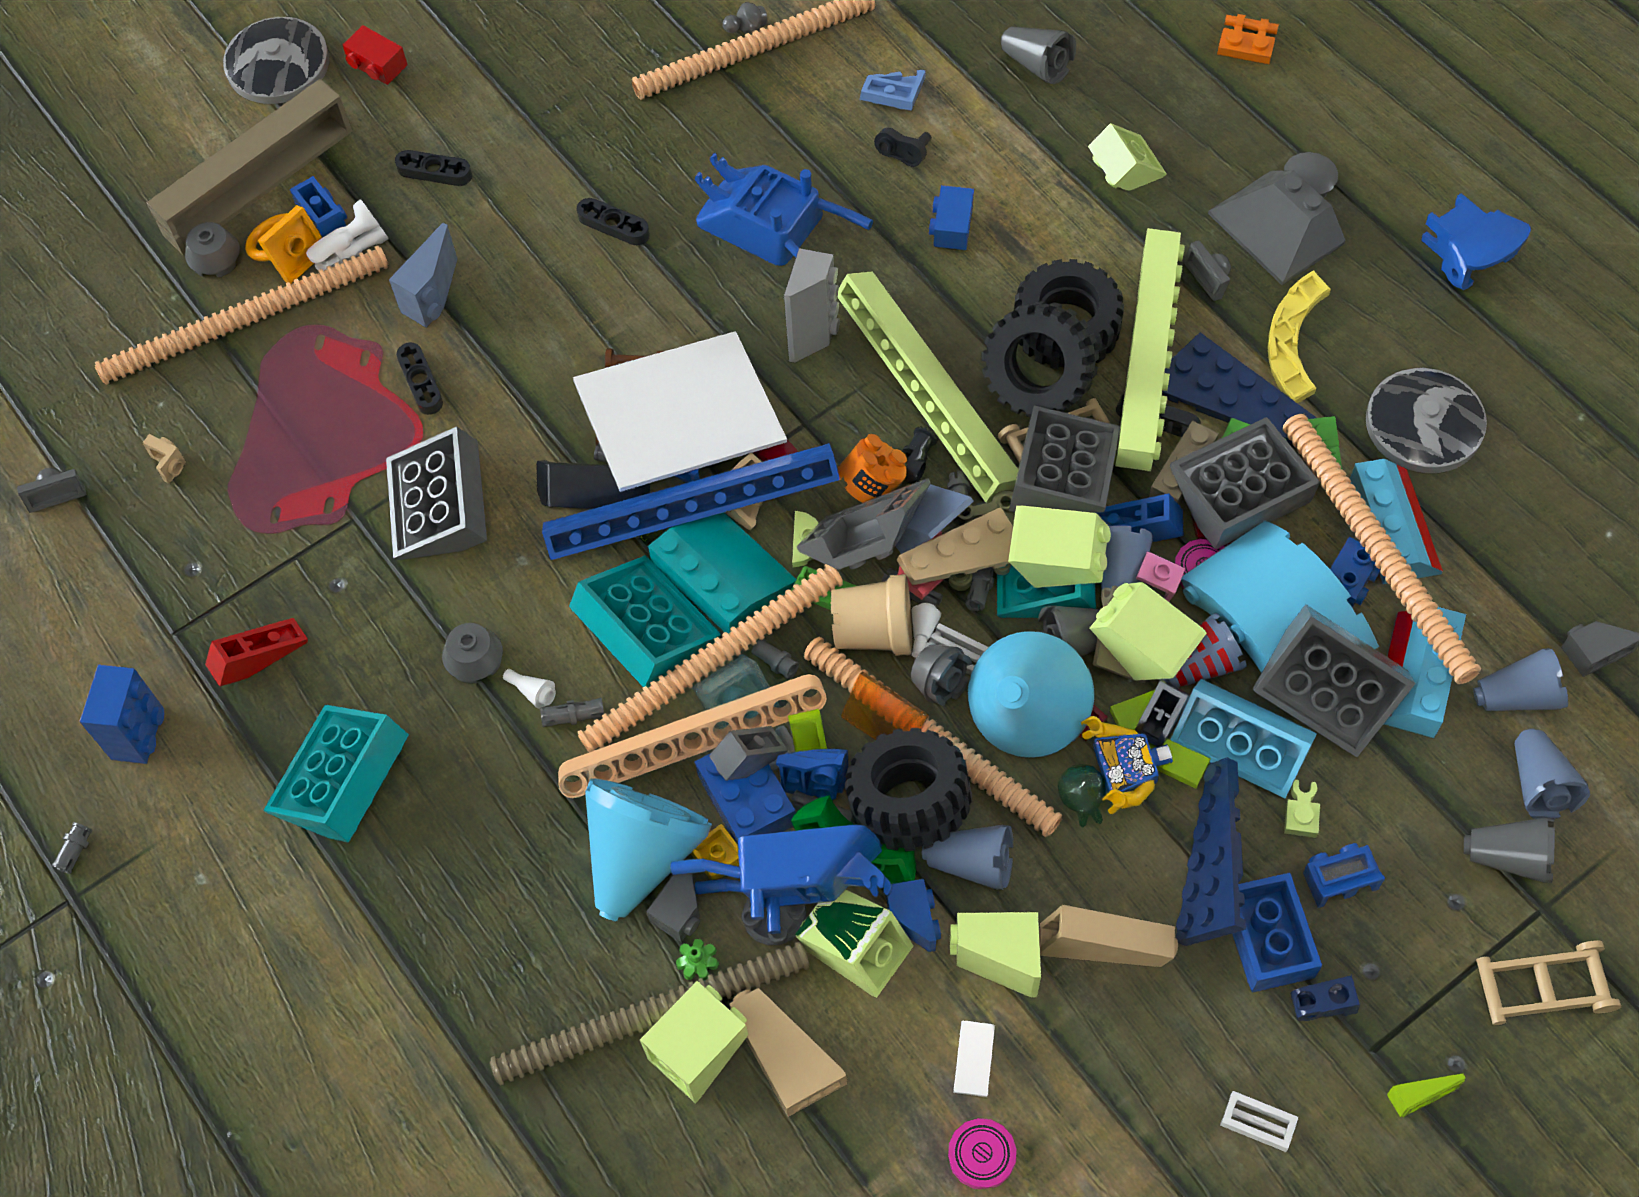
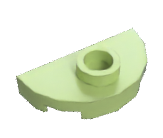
[792,511,819,567]

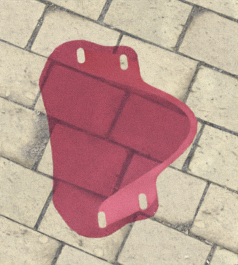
[227,325,423,533]

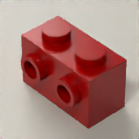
[342,25,408,85]

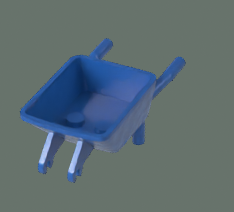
[695,153,873,266]
[670,825,892,934]

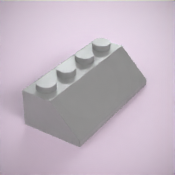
[784,248,840,363]

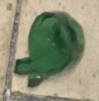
[1058,764,1106,827]

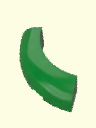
[791,795,916,884]

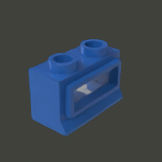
[1303,843,1385,908]

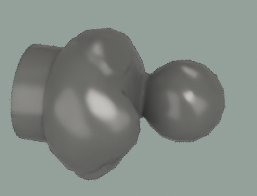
[723,2,767,35]

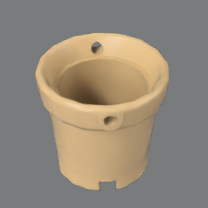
[831,574,912,656]

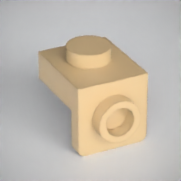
[143,434,186,483]

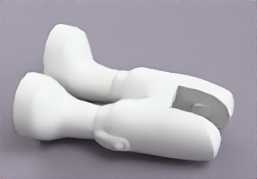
[306,199,389,272]

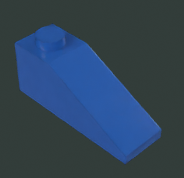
[1097,493,1183,542]

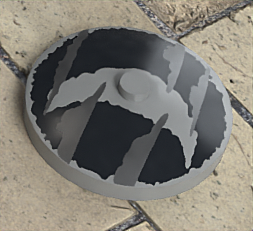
[223,17,329,104]
[1366,368,1487,473]

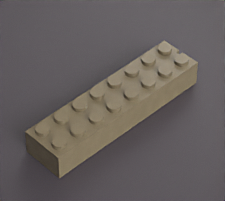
[146,79,352,255]

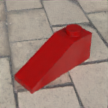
[205,618,308,687]

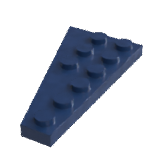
[1162,332,1317,449]
[1176,757,1246,946]

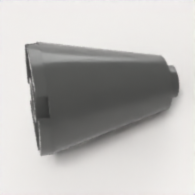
[1001,26,1076,85]
[1038,606,1101,658]
[1464,817,1555,883]

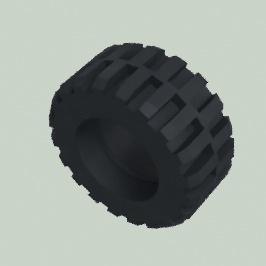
[1014,259,1124,370]
[981,302,1099,417]
[845,728,972,851]

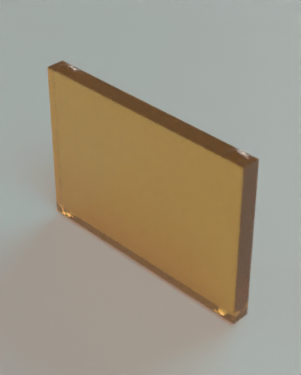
[840,671,929,740]

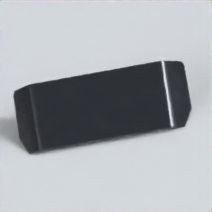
[536,460,650,509]

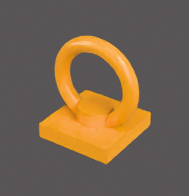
[245,205,322,284]

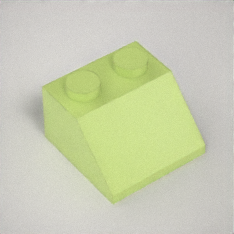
[1088,123,1167,191]

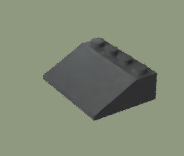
[1009,405,1121,513]
[1170,417,1320,550]
[386,426,487,560]
[1253,604,1416,757]

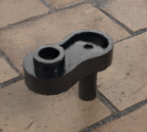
[874,127,932,167]

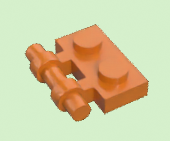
[1217,14,1279,64]

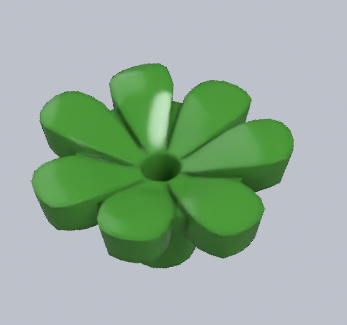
[676,939,719,980]

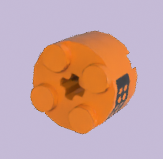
[838,434,907,503]

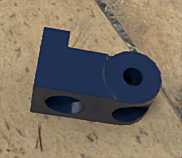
[1290,975,1360,1021]

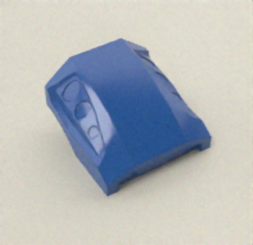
[776,749,849,800]

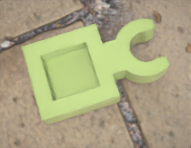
[1284,780,1320,838]

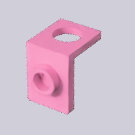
[1136,552,1185,602]

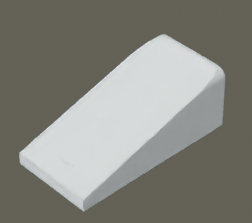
[954,1021,995,1097]

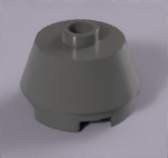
[185,222,240,278]
[442,623,503,684]
[911,644,972,706]

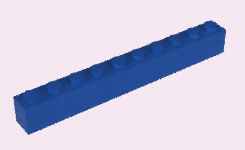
[542,444,840,560]

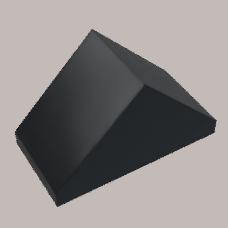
[1135,679,1190,747]

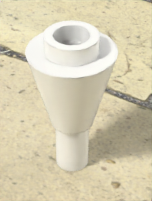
[911,603,941,658]
[503,669,556,709]

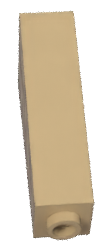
[1039,905,1178,967]
[729,988,847,1117]

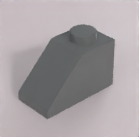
[1561,621,1639,677]
[709,726,788,781]
[646,873,700,942]

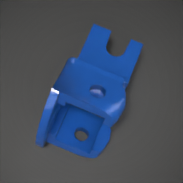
[1421,193,1531,290]

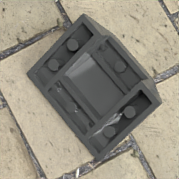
[1208,170,1346,285]
[796,478,931,570]

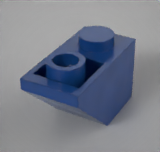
[885,879,941,952]

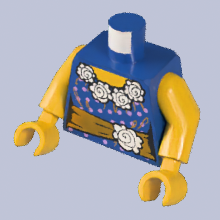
[1081,716,1173,814]

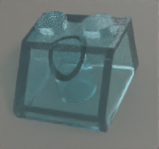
[692,654,781,729]

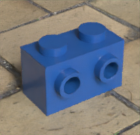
[290,176,347,238]
[929,185,974,250]
[1330,536,1381,608]

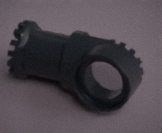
[902,426,939,484]

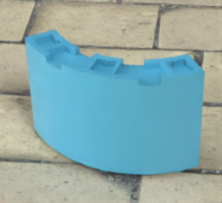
[1181,521,1379,673]

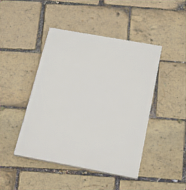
[573,331,787,492]

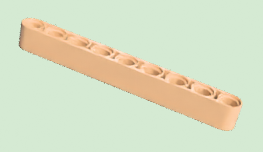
[558,674,827,798]

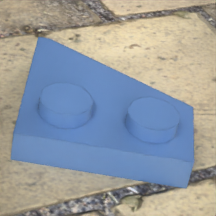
[860,70,925,111]

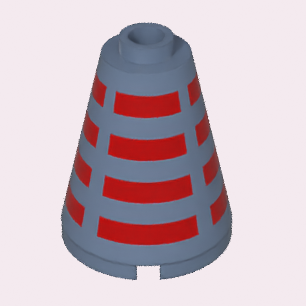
[1159,613,1247,688]

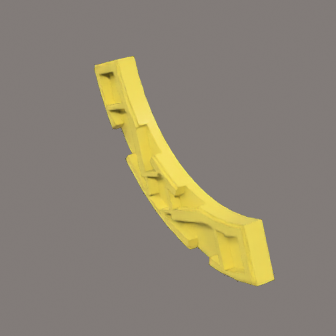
[1268,270,1331,403]

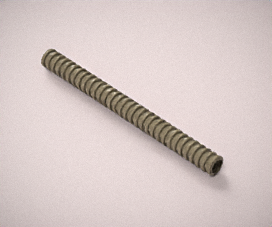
[490,941,810,1086]

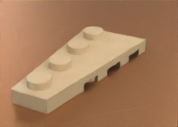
[897,507,1013,585]

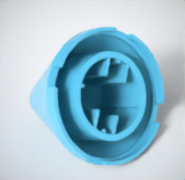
[968,632,1094,757]
[585,779,712,921]

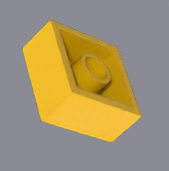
[690,824,739,880]

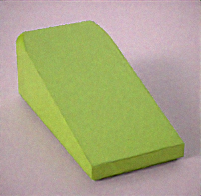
[1387,1074,1466,1117]

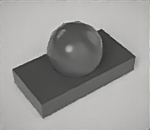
[1183,240,1231,301]
[17,468,87,513]

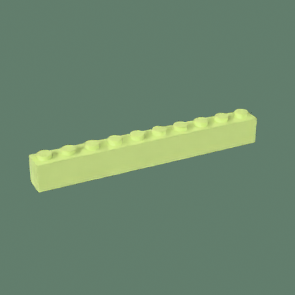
[1115,228,1185,471]
[837,271,1018,503]

